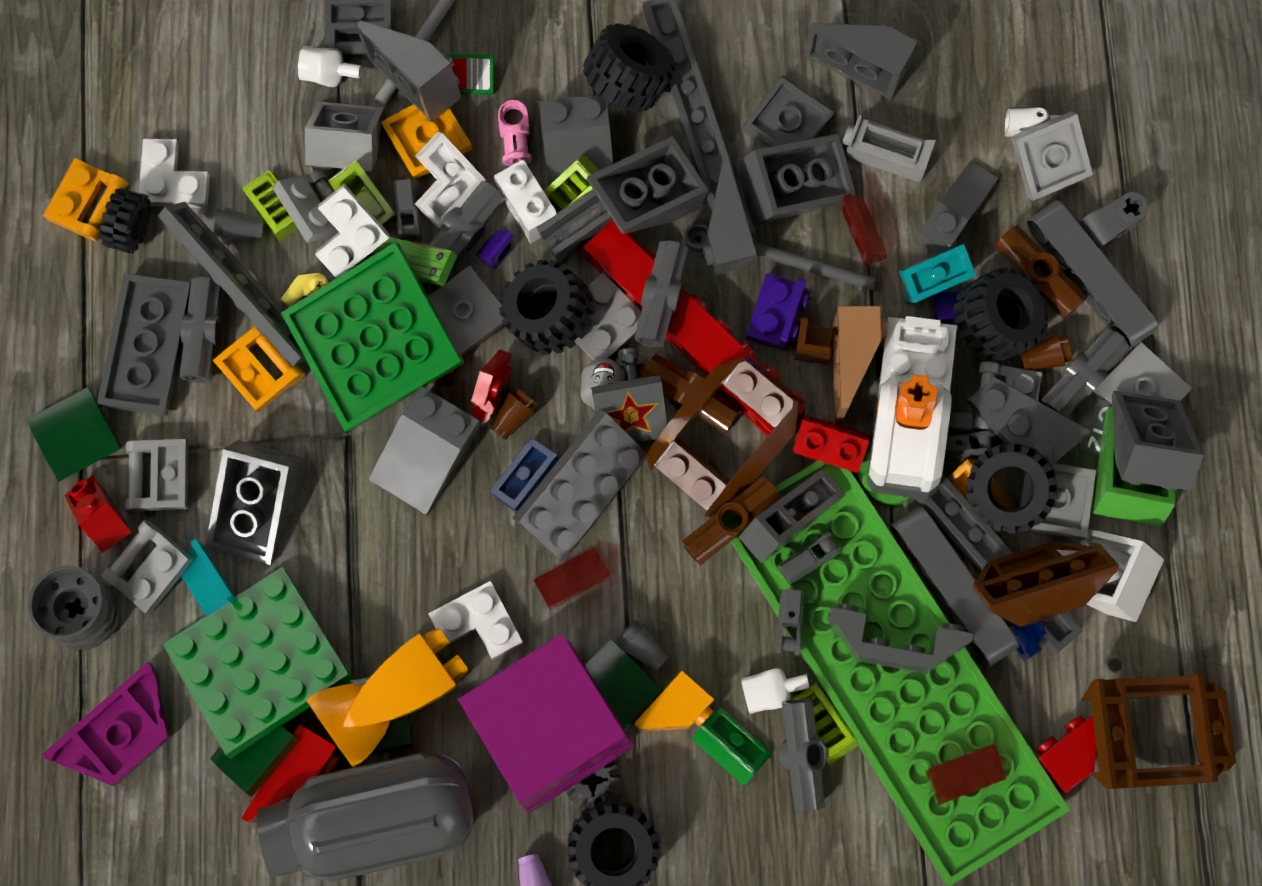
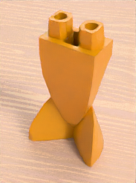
[306,628,468,768]

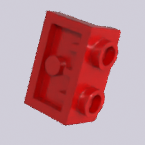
[793,413,870,473]

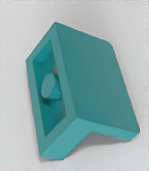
[899,244,976,303]
[181,538,237,617]

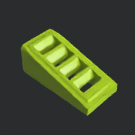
[543,154,599,213]
[242,170,298,242]
[791,683,858,765]

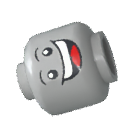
[580,359,625,411]

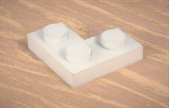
[415,132,486,228]
[139,139,210,208]
[315,183,390,278]
[428,581,523,660]

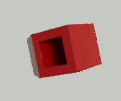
[64,475,132,553]
[1036,714,1096,794]

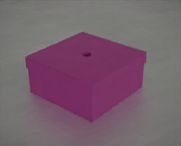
[458,633,635,814]

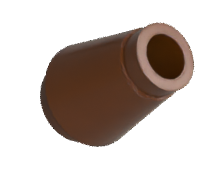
[1019,333,1073,370]
[490,388,539,440]

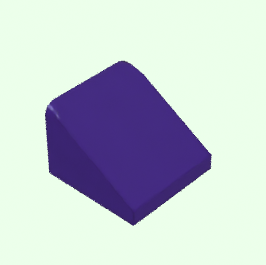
[476,230,515,270]
[933,291,960,325]

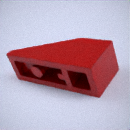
[241,725,341,823]

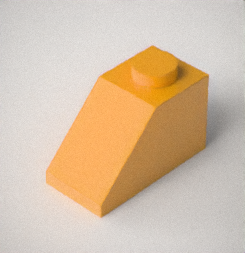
[634,671,714,732]

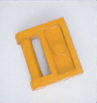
[43,158,129,242]
[213,325,305,413]

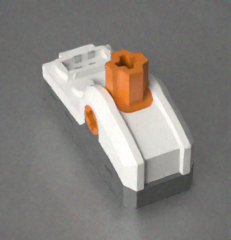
[867,316,957,499]

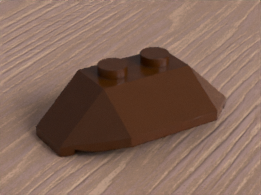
[973,542,1119,627]

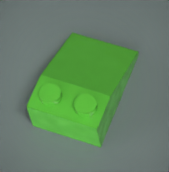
[1093,406,1175,527]

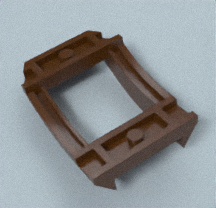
[646,356,800,517]
[1080,674,1236,789]

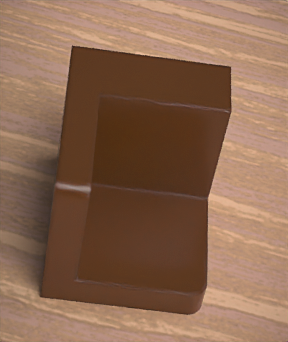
[794,317,833,365]

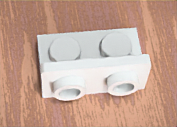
[494,160,557,244]

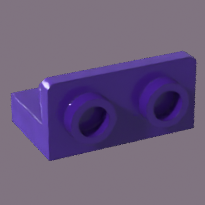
[746,273,810,351]

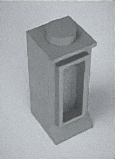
[842,115,936,183]

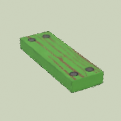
[360,237,457,286]

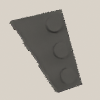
[967,377,1091,466]

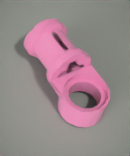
[498,100,532,166]

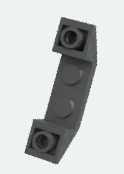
[827,604,973,674]

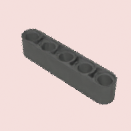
[1027,200,1158,350]
[890,506,1019,667]

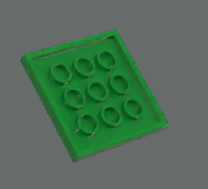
[281,242,465,432]
[163,567,352,759]

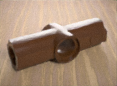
[994,225,1087,319]
[640,354,742,435]
[681,476,782,566]

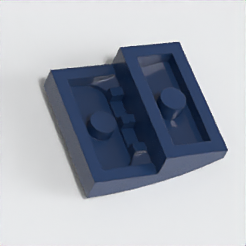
[489,438,560,513]

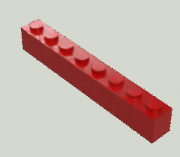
[583,220,806,437]

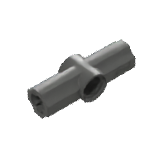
[429,181,505,262]
[635,240,688,348]
[179,276,222,383]
[1040,328,1130,417]
[779,698,827,812]

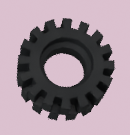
[100,188,151,254]

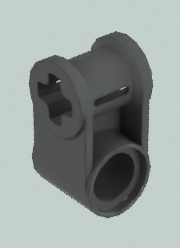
[1079,192,1148,250]

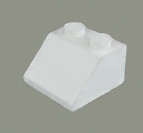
[1080,529,1164,622]

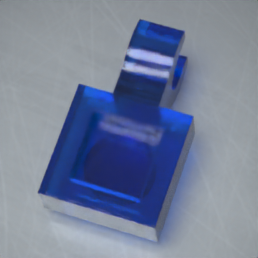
[1009,621,1047,661]

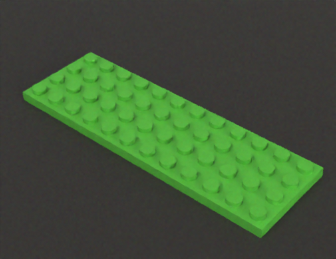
[722,461,1070,886]

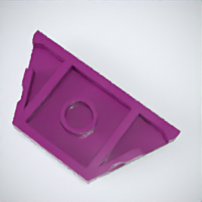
[42,662,171,786]

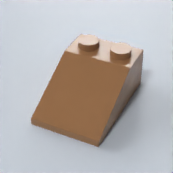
[832,306,887,424]

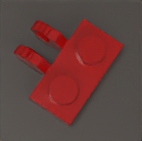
[471,349,513,423]

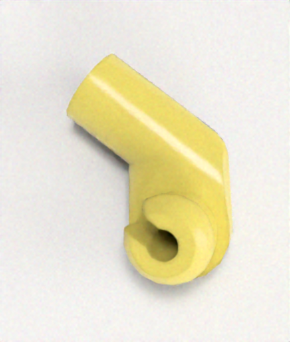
[280,273,329,307]

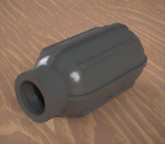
[257,753,473,881]

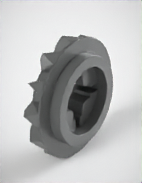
[566,761,621,809]

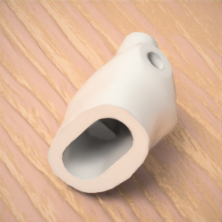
[298,45,363,87]
[1005,107,1061,137]
[741,668,810,714]

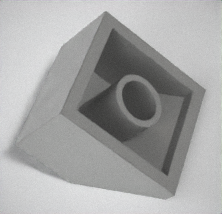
[305,101,384,172]

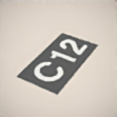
[1080,398,1112,456]

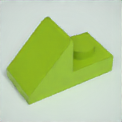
[328,160,395,225]

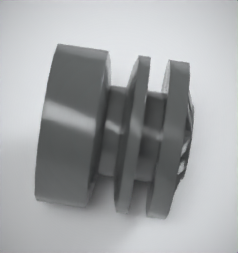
[28,565,120,651]

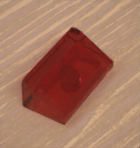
[840,194,888,266]
[533,547,611,611]
[925,744,1006,805]

